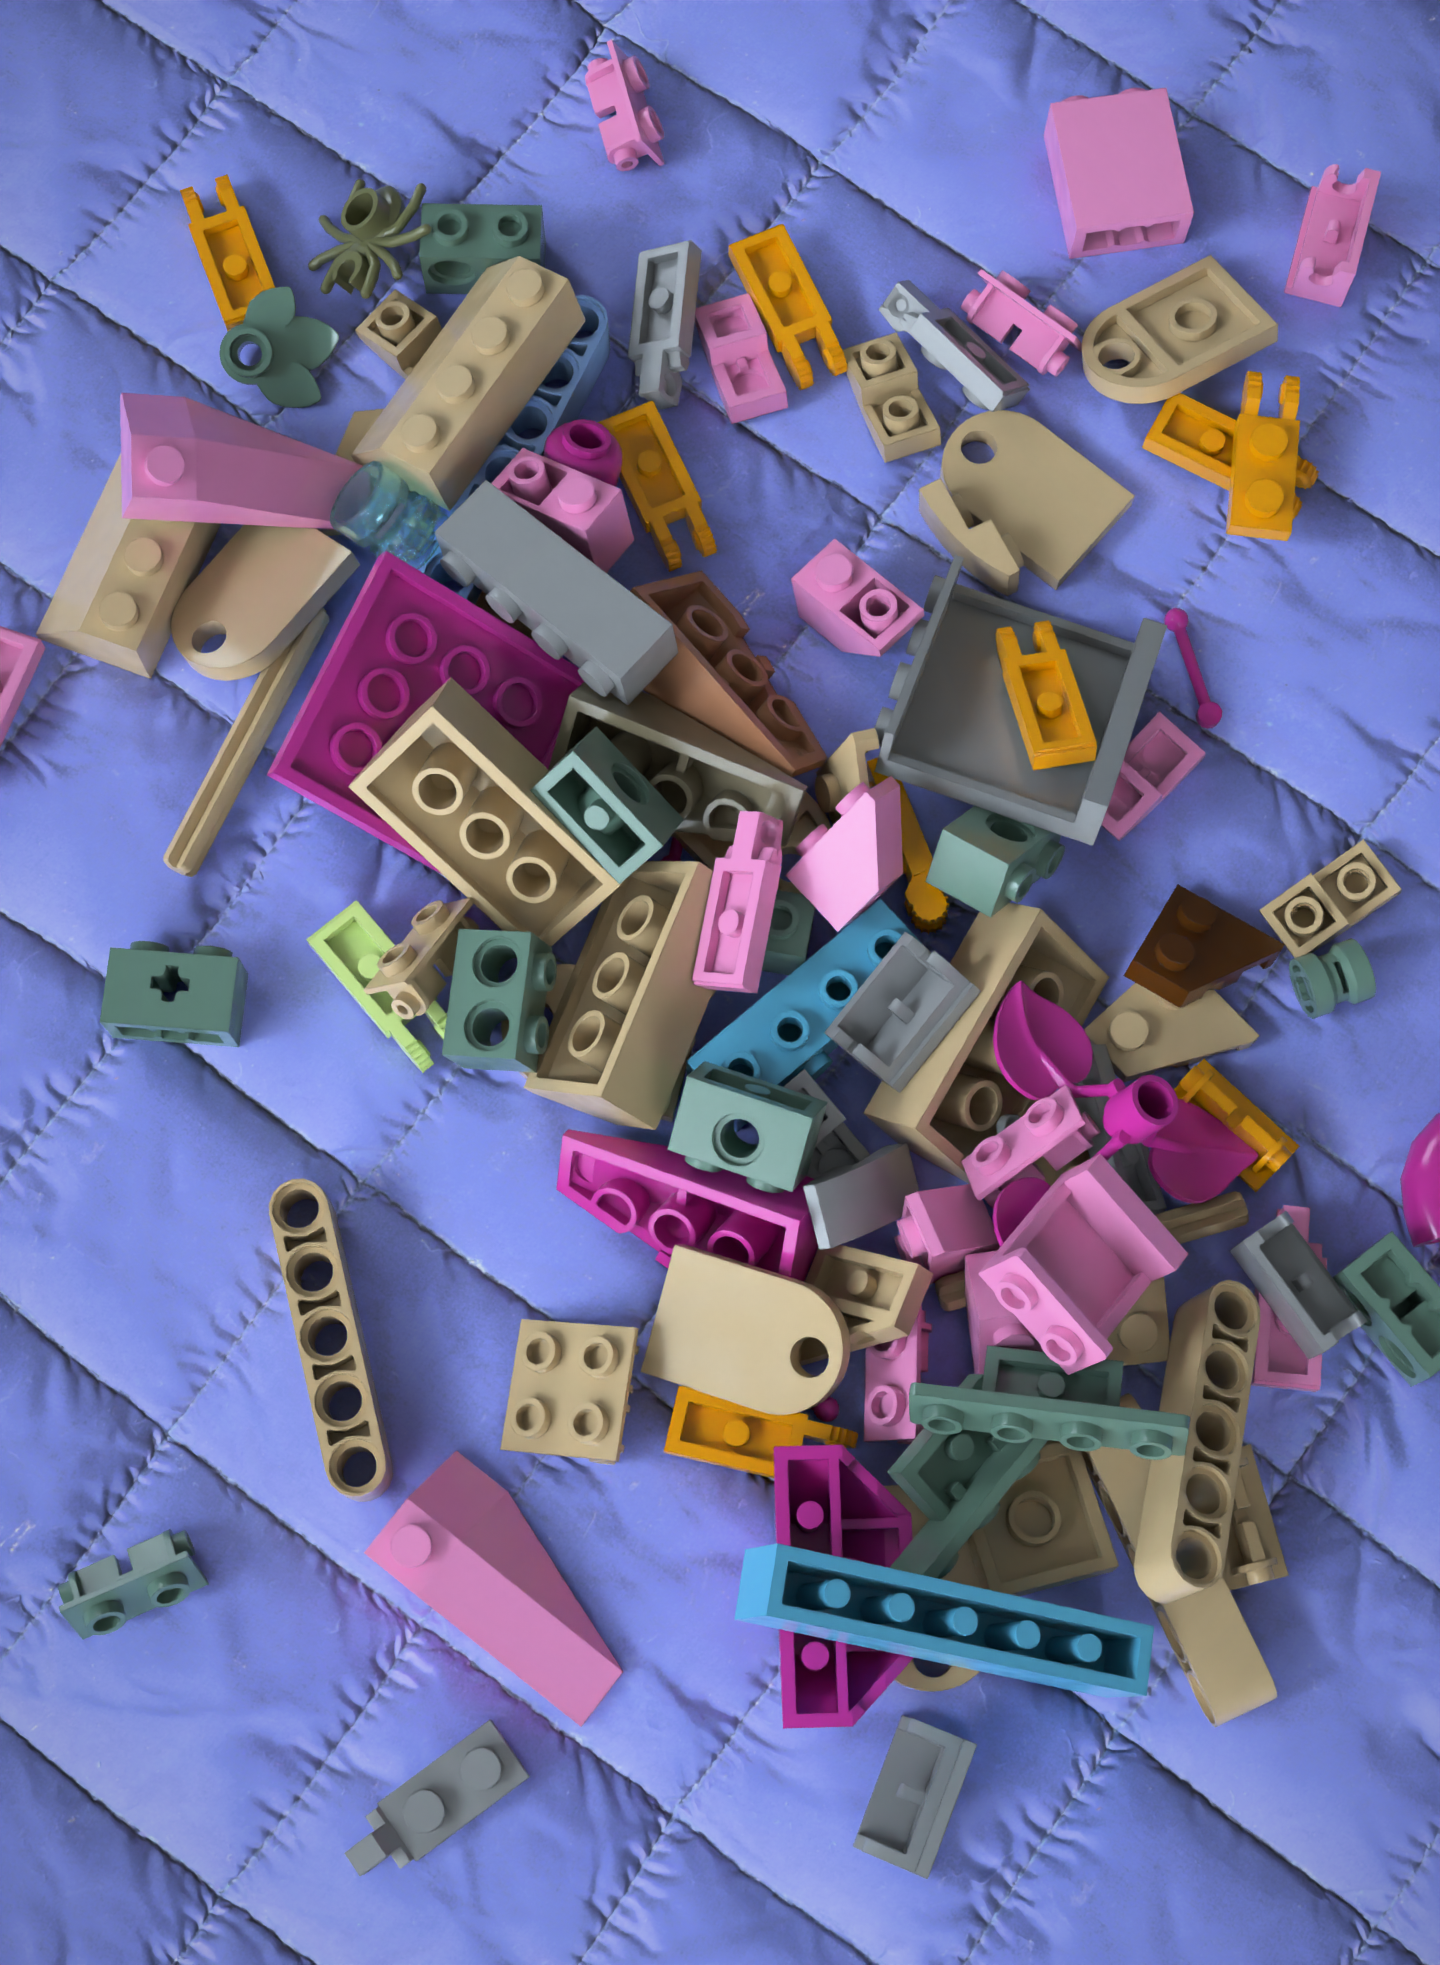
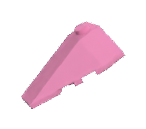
[120,393,372,531]
[364,1450,623,1727]

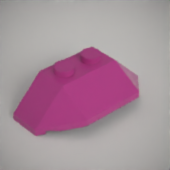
[774,1445,914,1729]

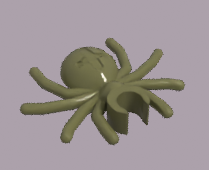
[308,179,432,299]

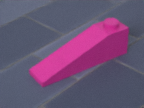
[556,1129,818,1281]

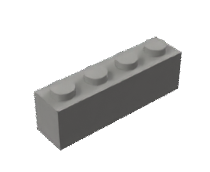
[435,480,678,706]

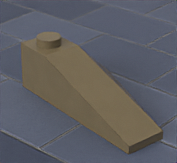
[548,682,808,846]

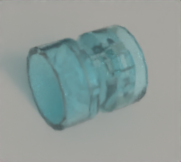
[330,461,449,570]

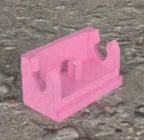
[1284,164,1381,307]

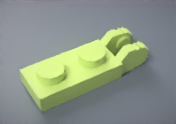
[306,900,447,1073]

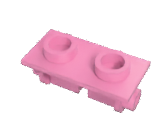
[585,39,665,171]
[961,269,1082,377]
[961,1084,1101,1209]
[864,1305,932,1445]

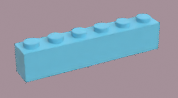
[734,1543,1154,1698]

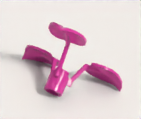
[993,980,1258,1247]

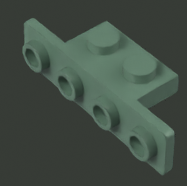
[909,1345,1190,1460]
[887,1374,1048,1579]

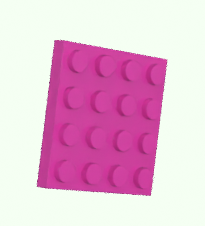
[267,551,584,874]

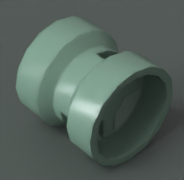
[1289,938,1376,1019]

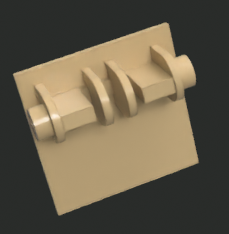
[500,1319,639,1465]

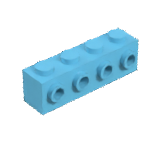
[686,898,920,1132]

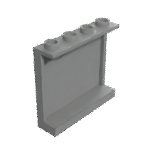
[874,555,1167,846]

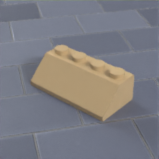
[351,256,586,511]
[36,453,221,679]
[348,677,622,947]
[523,861,716,1130]
[863,903,1109,1184]

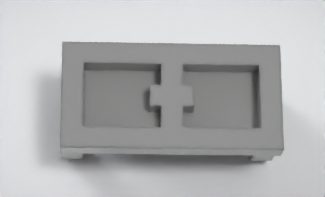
[824,932,981,1093]
[1230,1211,1367,1360]
[853,1715,977,1879]

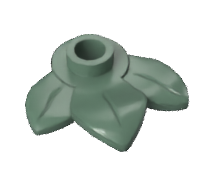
[219,287,339,408]

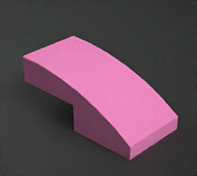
[695,293,788,424]
[1101,711,1206,841]

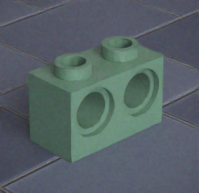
[419,203,546,294]
[442,929,557,1073]
[1332,1231,1440,1387]

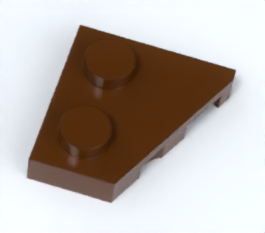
[1124,884,1285,1008]

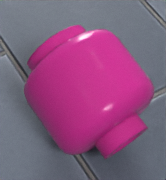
[542,419,622,487]

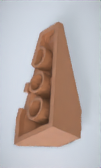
[630,570,828,777]

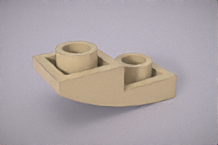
[355,289,442,380]
[842,332,941,463]
[919,478,1024,596]
[1259,839,1402,958]

